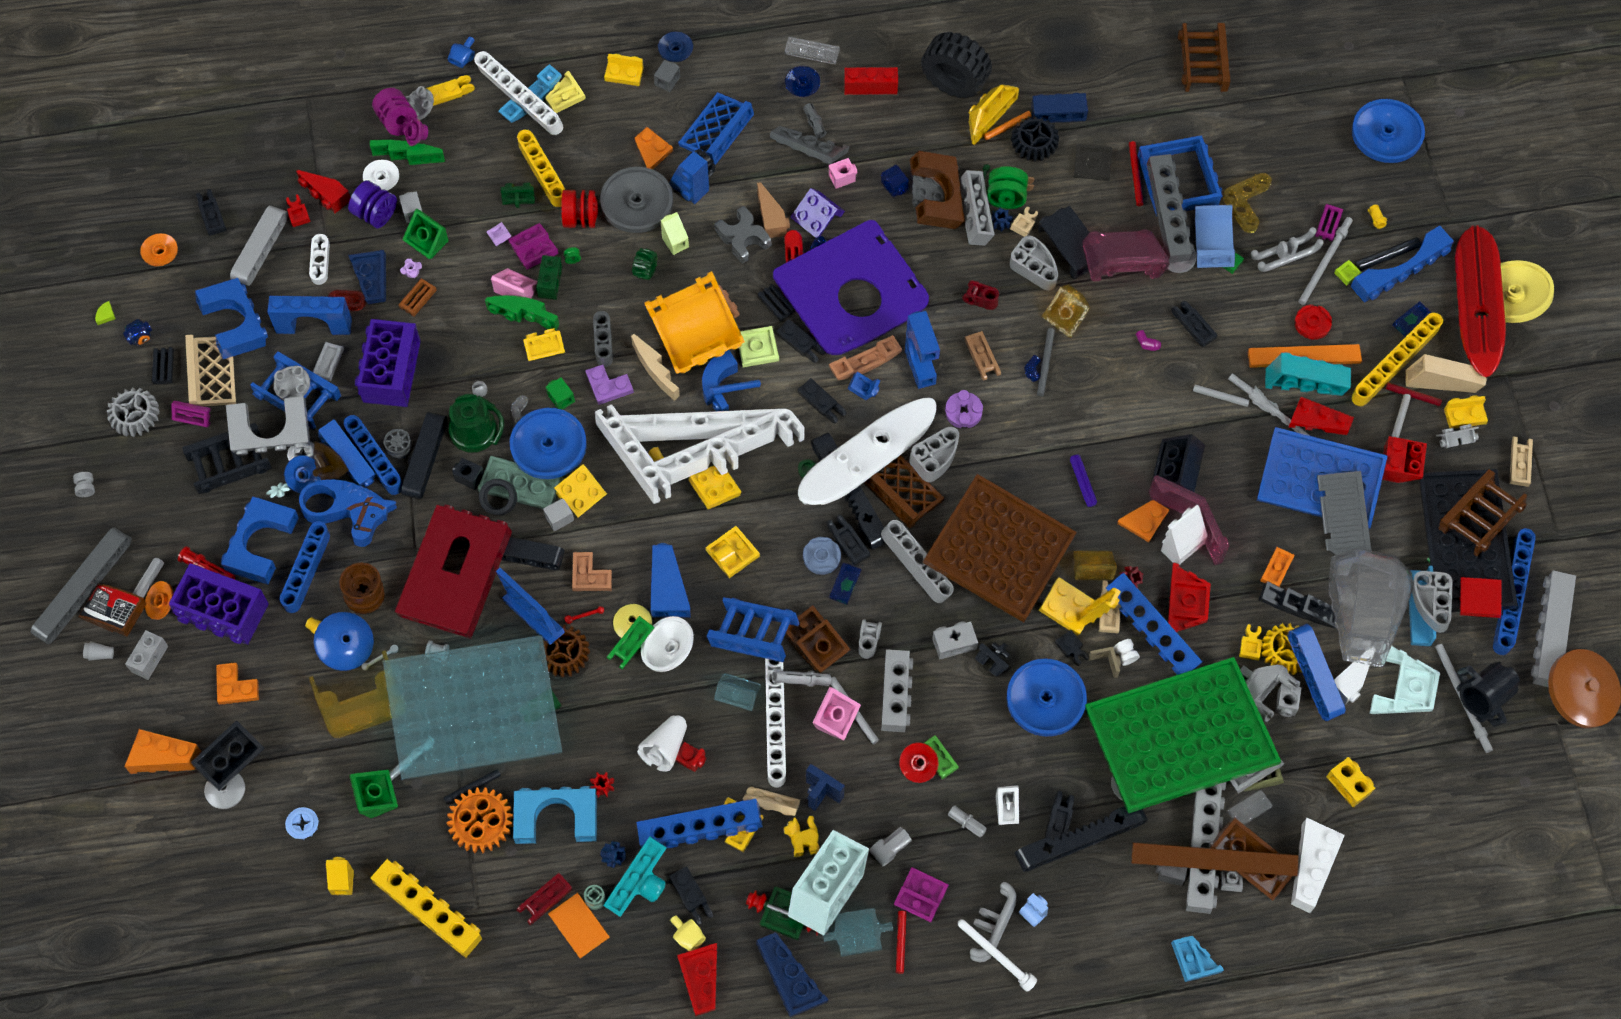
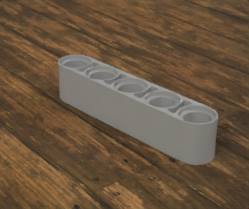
[230,205,288,286]
[881,520,954,603]

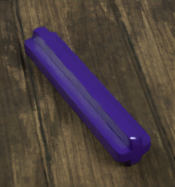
[1070,454,1097,507]

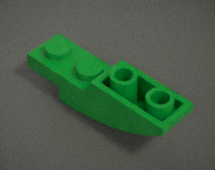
[485,295,559,330]

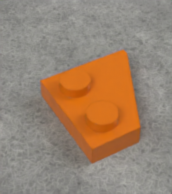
[635,127,673,170]
[1117,500,1169,542]

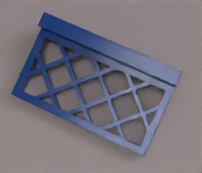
[678,92,754,165]
[496,568,565,645]

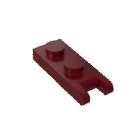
[517,873,573,925]

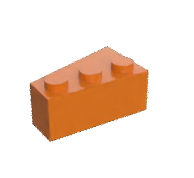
[125,729,202,774]

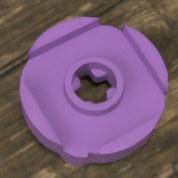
[945,390,983,428]

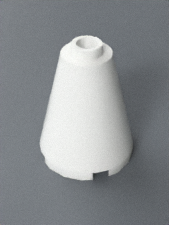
[637,715,687,772]

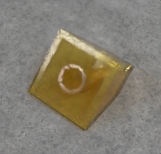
[1042,284,1091,338]

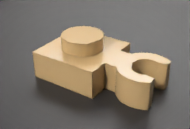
[1010,207,1038,237]

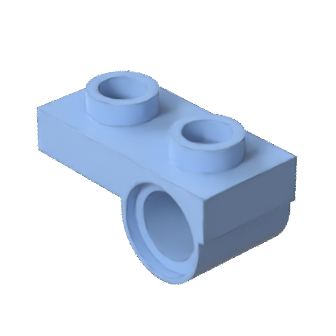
[1019,893,1048,927]

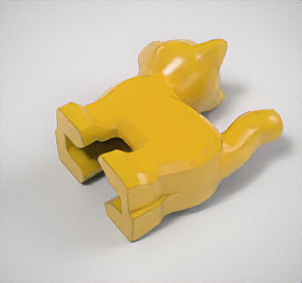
[783,816,820,857]

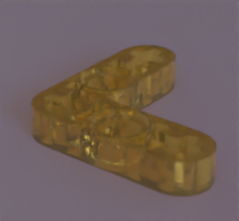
[1223,173,1272,233]

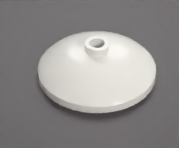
[641,616,693,672]

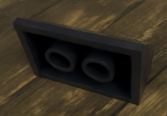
[1150,434,1205,497]
[191,720,265,791]

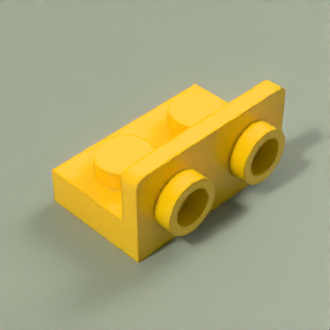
[604,54,644,86]
[523,328,565,361]
[1444,395,1488,429]

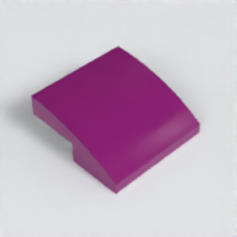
[508,223,559,270]
[894,867,949,922]

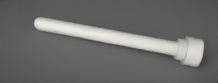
[958,919,1037,992]

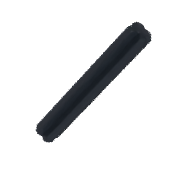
[1354,237,1421,271]

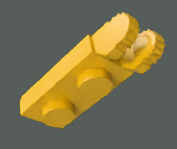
[426,75,475,106]

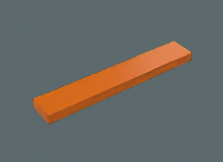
[1248,344,1362,368]

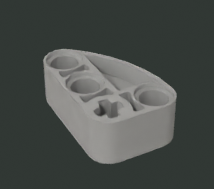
[1010,236,1058,290]
[910,427,959,482]
[1412,571,1452,633]

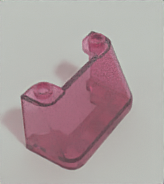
[1083,229,1170,281]

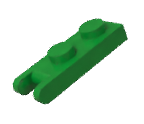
[607,616,655,670]

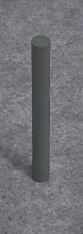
[1037,328,1055,397]

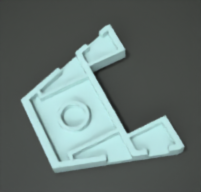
[1370,641,1440,714]

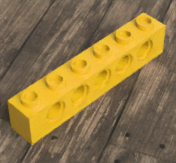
[371,859,482,958]

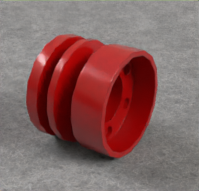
[562,190,598,228]

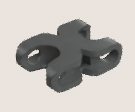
[714,206,772,264]

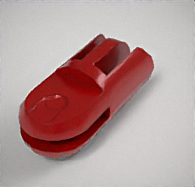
[784,230,803,263]

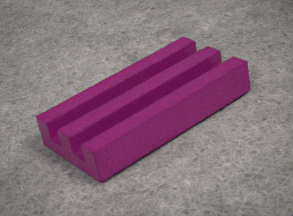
[1315,204,1343,242]
[172,401,210,427]

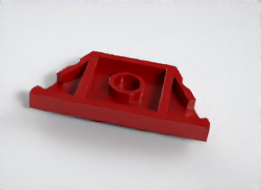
[1167,562,1211,632]

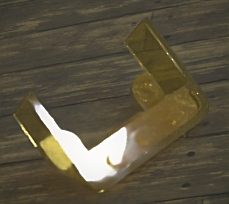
[309,650,406,738]

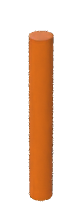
[983,111,1032,141]

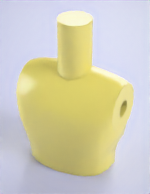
[670,915,706,951]

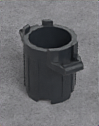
[1456,662,1520,727]

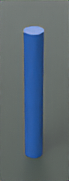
[709,380,761,395]

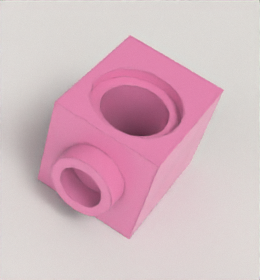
[829,158,857,189]

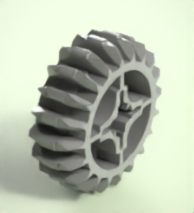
[107,387,160,437]

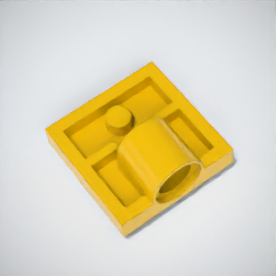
[688,466,741,510]
[706,526,760,578]

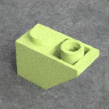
[661,212,689,255]

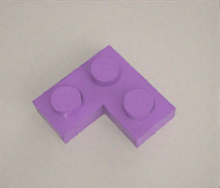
[585,365,634,405]

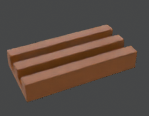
[399,278,437,317]

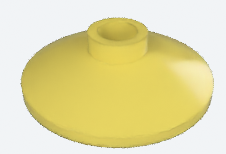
[613,604,652,638]

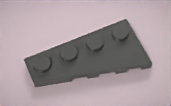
[770,126,849,164]

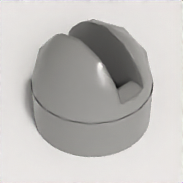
[472,381,488,397]

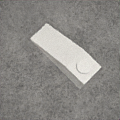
[1334,645,1375,705]

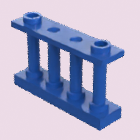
[250,352,341,430]
[707,597,799,662]

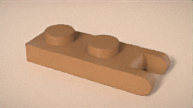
[965,331,1001,381]

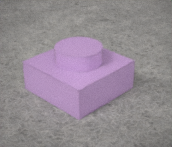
[487,222,511,246]

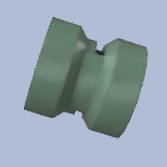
[584,885,606,910]

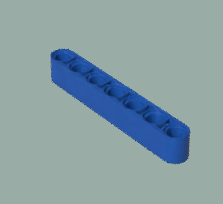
[1493,528,1535,655]

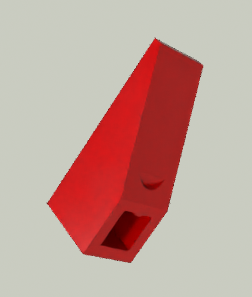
[296,170,351,213]

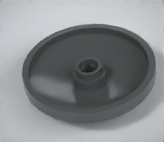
[600,167,673,233]

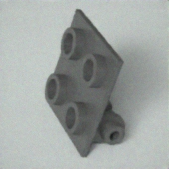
[912,175,945,207]

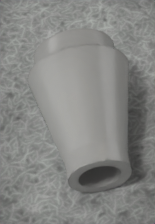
[83,641,114,661]

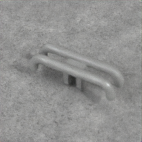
[1251,227,1323,272]
[970,882,1016,962]

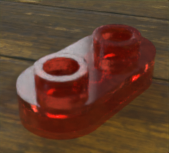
[328,290,366,311]

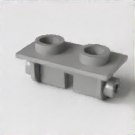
[1436,424,1479,448]

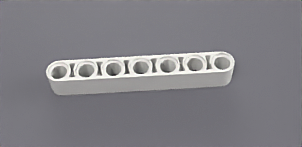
[474,51,563,135]
[765,659,786,788]

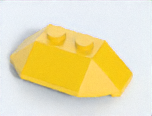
[969,85,1019,145]

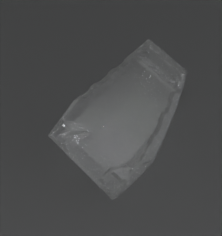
[1328,548,1413,667]

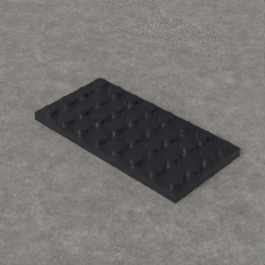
[1419,469,1518,612]

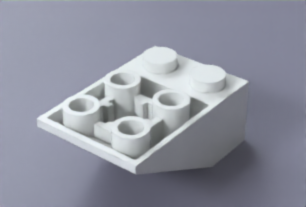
[1161,505,1207,565]

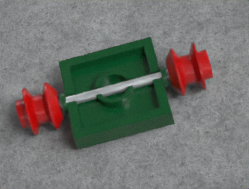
[746,886,819,940]

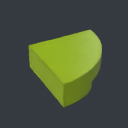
[95,301,116,325]

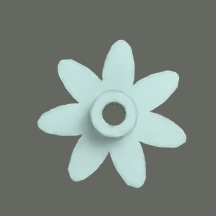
[266,482,290,498]

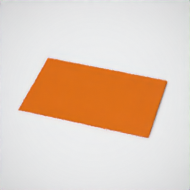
[548,893,610,958]

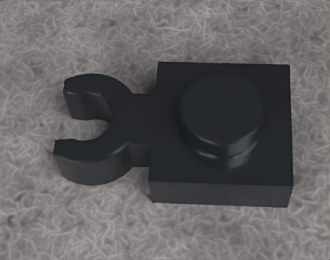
[1055,630,1089,666]

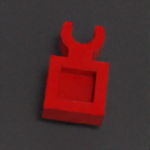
[286,194,310,227]

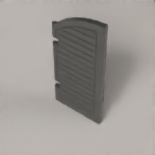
[1317,471,1373,563]

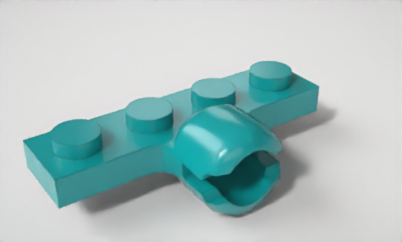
[603,836,667,917]

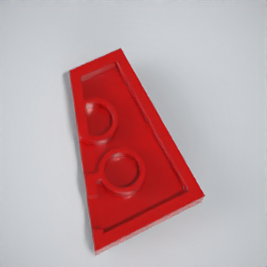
[1289,397,1354,435]
[677,943,717,1016]

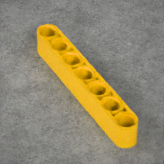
[1352,313,1443,406]

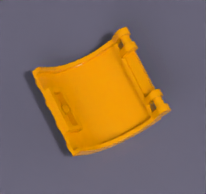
[644,271,745,374]

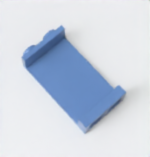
[1195,205,1235,268]

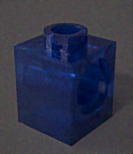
[881,164,909,198]

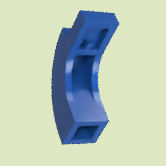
[702,350,738,412]

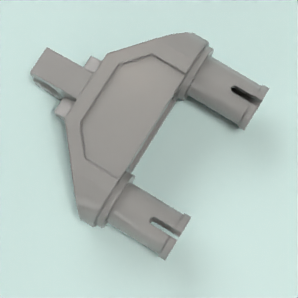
[1240,665,1300,722]

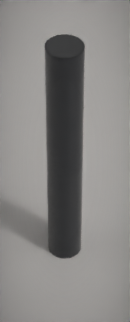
[443,769,501,804]

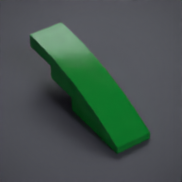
[370,140,445,165]

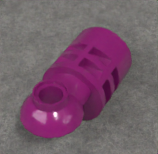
[372,88,428,146]

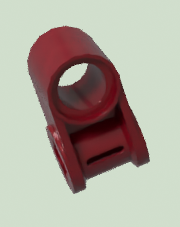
[962,280,999,310]

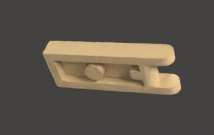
[1509,436,1533,487]
[743,787,800,816]

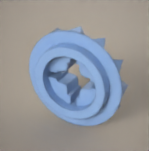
[285,807,319,840]

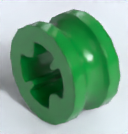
[563,247,581,264]

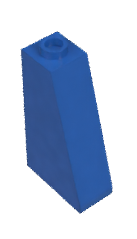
[318,419,375,488]
[651,543,691,617]

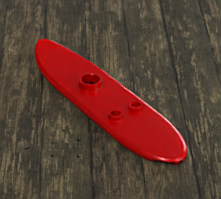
[1455,225,1506,377]

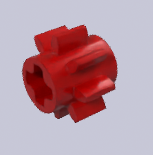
[590,772,614,798]

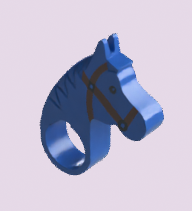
[299,480,397,547]

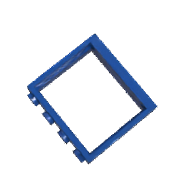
[1138,135,1223,217]

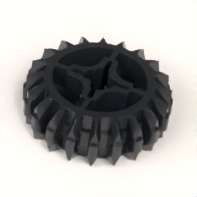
[1011,115,1059,162]

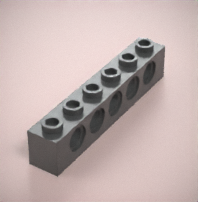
[1146,154,1194,264]

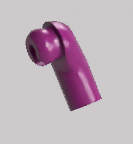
[1135,330,1161,351]

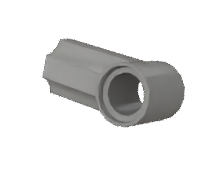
[869,827,912,867]

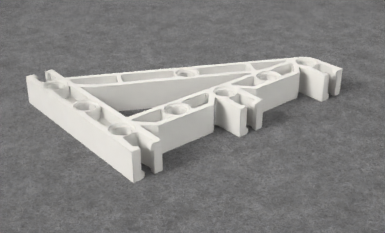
[595,404,804,504]

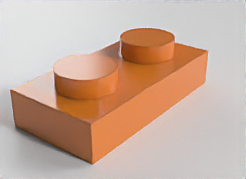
[1260,547,1294,587]

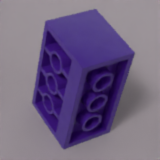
[355,319,421,407]
[169,563,269,645]

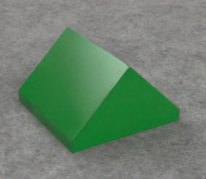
[402,209,448,259]
[349,770,398,818]

